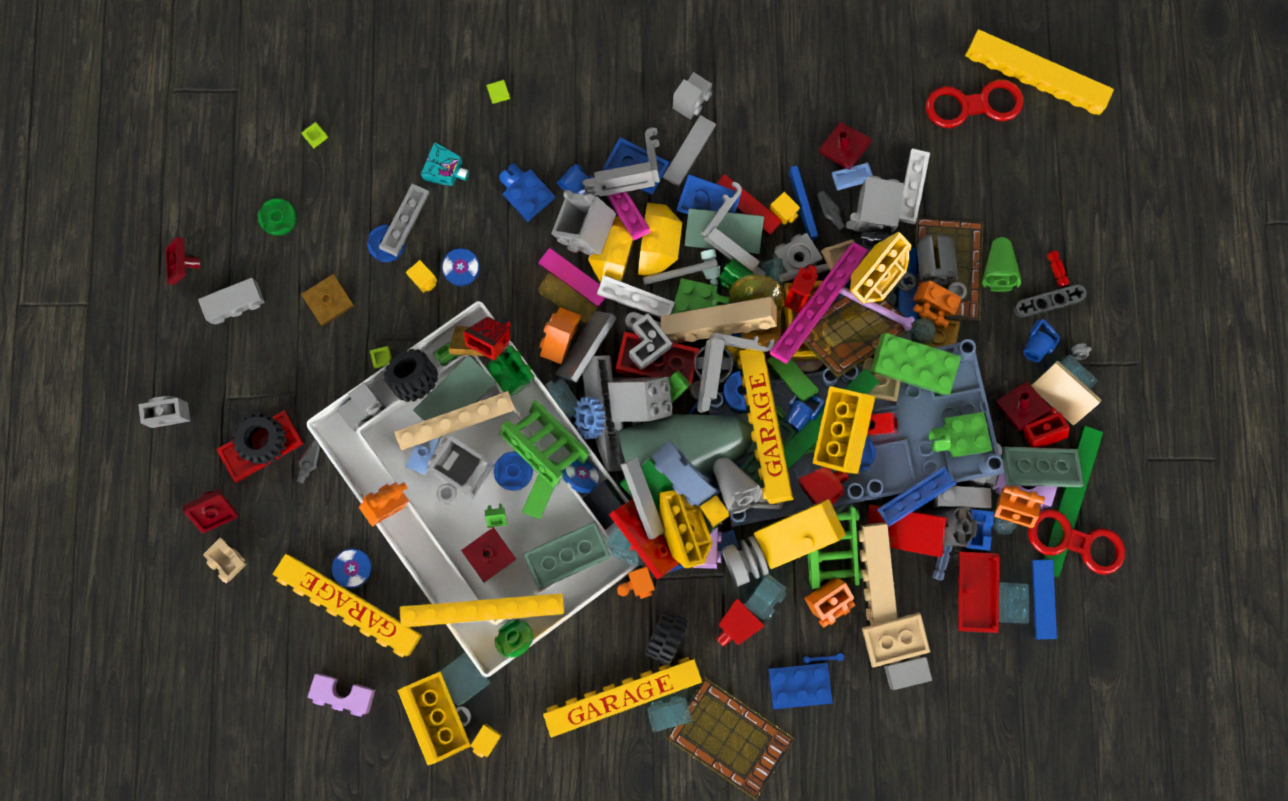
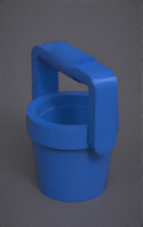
[1023,319,1060,362]
[784,394,825,432]

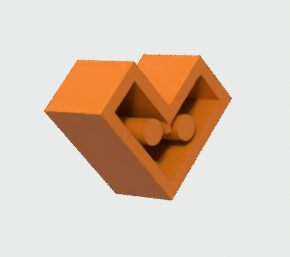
[539,307,581,364]

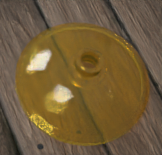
[729,275,786,313]

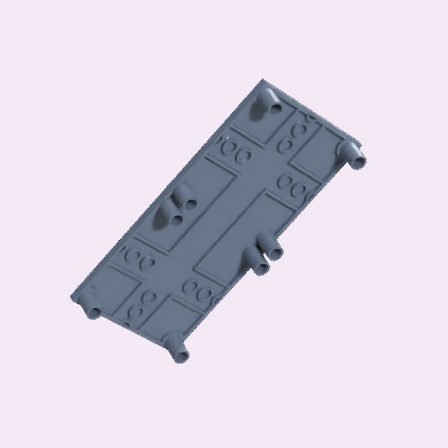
[709,339,1004,527]

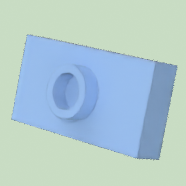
[832,163,873,190]
[406,438,440,475]

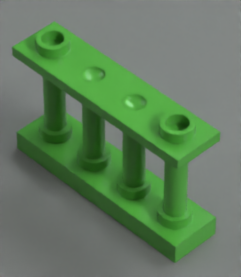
[499,400,590,488]
[805,504,862,589]

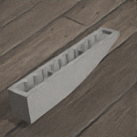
[583,356,624,472]

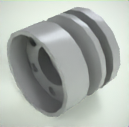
[721,536,769,587]

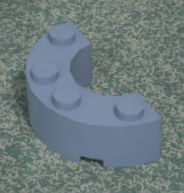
[652,440,721,506]

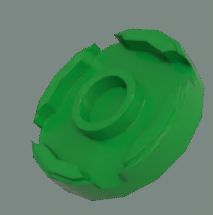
[258,198,297,236]
[495,619,534,658]

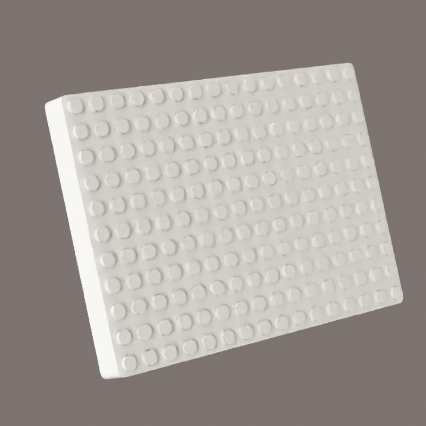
[307,301,644,677]

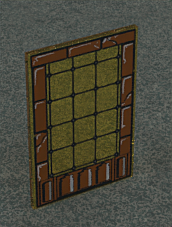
[915,217,984,321]
[803,295,915,378]
[666,678,794,800]

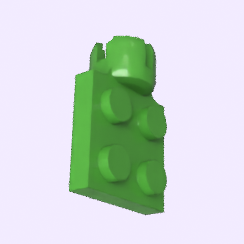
[671,278,731,314]
[929,412,992,458]

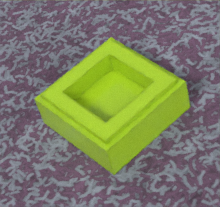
[487,80,510,104]
[301,122,328,149]
[370,346,392,370]

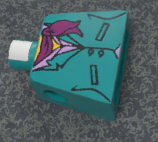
[421,142,469,186]

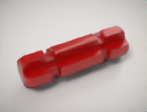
[1047,251,1069,287]

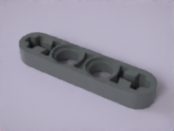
[1014,285,1087,318]

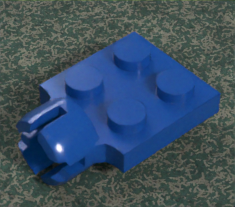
[499,164,556,222]

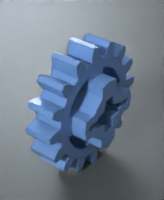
[573,397,606,439]

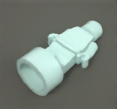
[701,249,720,286]

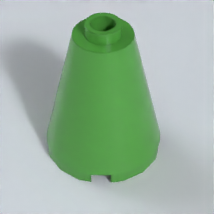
[982,237,1021,292]

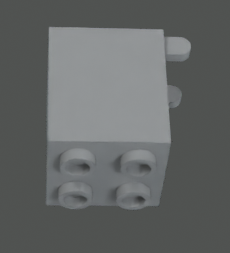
[846,176,904,234]
[551,190,616,255]
[608,377,672,430]
[428,435,494,498]

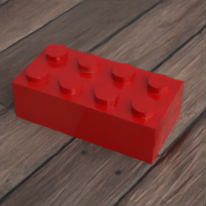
[616,332,699,390]

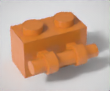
[912,281,962,328]
[359,482,409,527]
[994,485,1045,528]
[617,567,655,599]
[804,578,855,628]

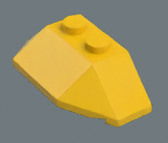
[638,203,682,276]
[588,216,634,283]
[850,232,911,304]
[659,490,713,568]

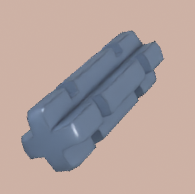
[932,546,953,581]

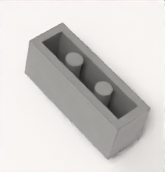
[198,278,265,324]

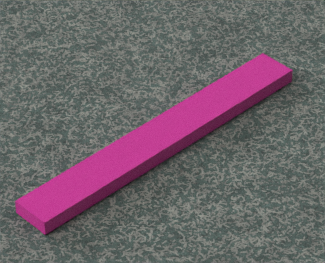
[770,242,869,364]

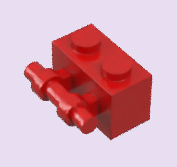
[1023,407,1070,448]

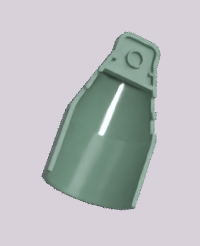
[619,413,757,477]

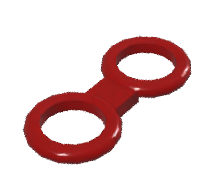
[926,80,1023,128]
[1028,509,1125,575]

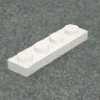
[899,149,930,224]
[597,276,675,318]

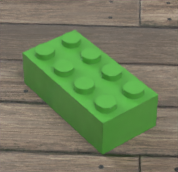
[870,333,961,395]

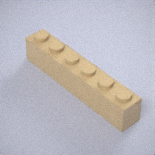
[660,297,777,344]
[394,391,515,451]
[858,522,897,625]

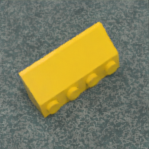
[398,672,471,765]

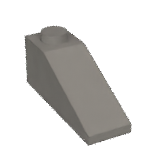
[932,486,992,508]

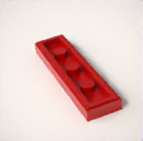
[717,174,782,236]

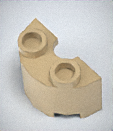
[203,538,247,583]

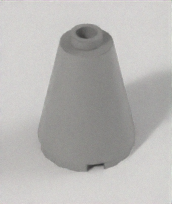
[713,458,763,514]

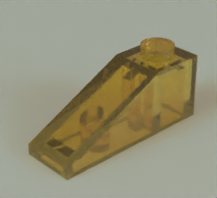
[538,273,597,324]

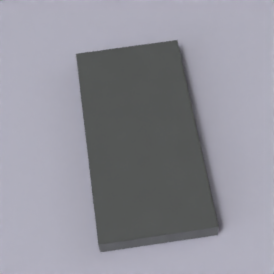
[555,311,616,382]

